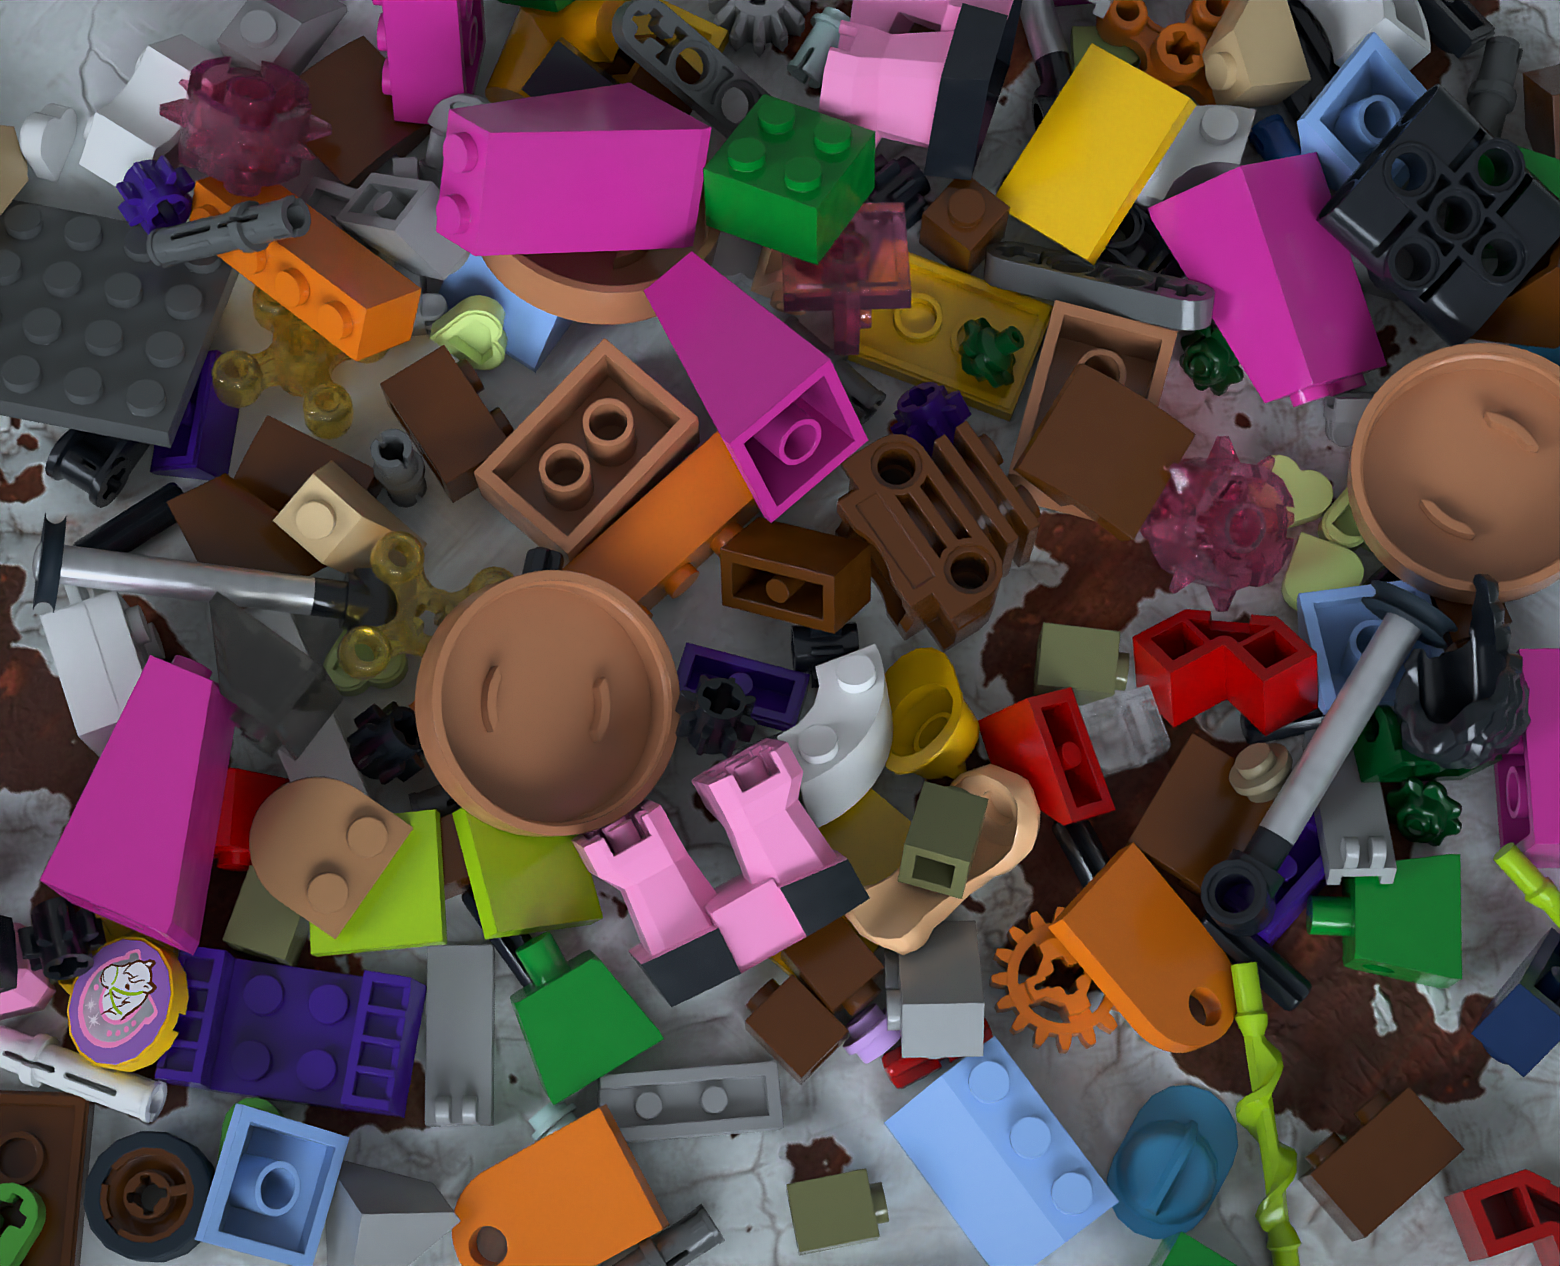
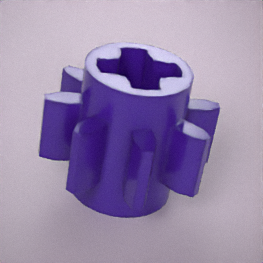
[116,155,195,235]
[890,382,972,458]

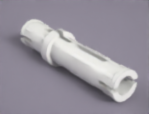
[0,1025,167,1123]

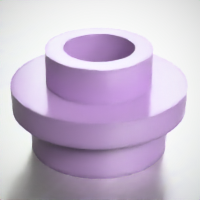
[843,1003,901,1064]

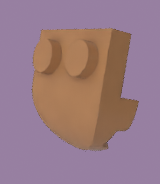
[248,776,413,939]

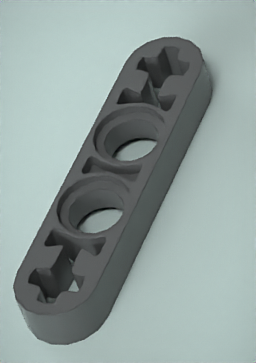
[612,0,771,139]
[983,241,1215,331]

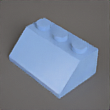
[884,1036,1119,1266]

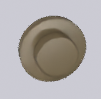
[1229,743,1293,803]

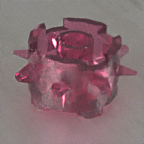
[159,56,332,197]
[1140,436,1294,612]

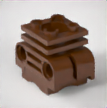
[835,420,1041,653]

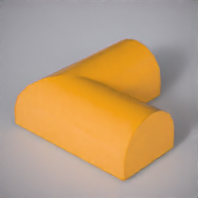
[485,0,626,103]

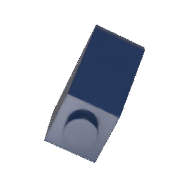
[1471,928,1560,1077]

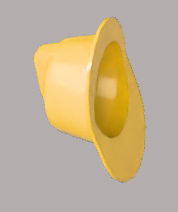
[885,647,980,780]

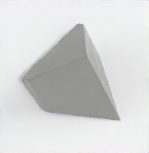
[326,1160,461,1266]

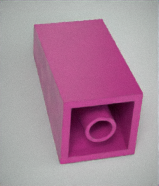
[436,83,712,256]
[1148,152,1387,407]
[644,251,868,523]
[40,655,237,955]

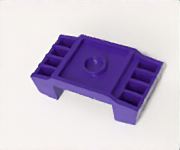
[154,947,427,1118]

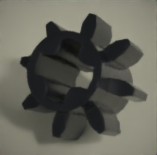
[860,154,931,233]
[791,622,859,688]
[675,675,757,758]
[347,701,425,785]
[17,897,107,980]

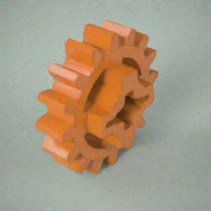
[989,907,1119,1054]

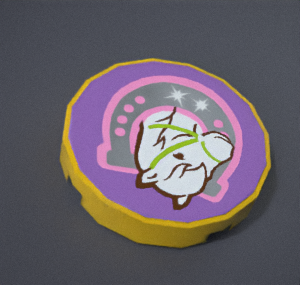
[67,936,189,1072]

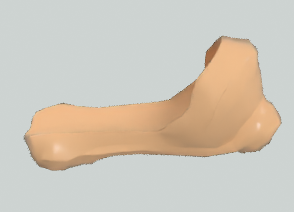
[845,764,1040,956]

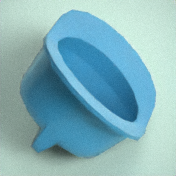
[1107,1085,1238,1239]

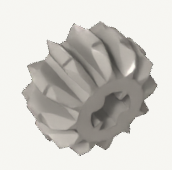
[708,0,811,57]

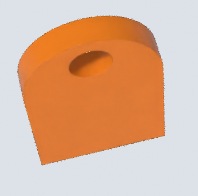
[1048,842,1237,1053]
[452,1104,670,1266]

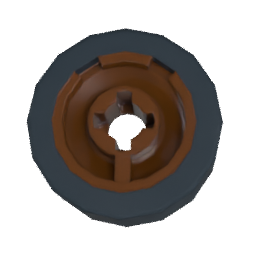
[83,1131,215,1263]

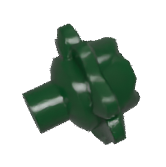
[959,317,1024,388]
[1179,324,1244,396]
[1386,777,1462,847]

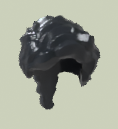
[1394,574,1531,769]

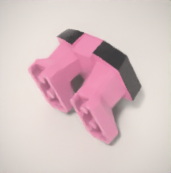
[818,0,1023,180]
[571,738,870,1007]

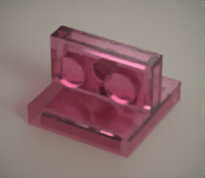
[781,202,911,355]

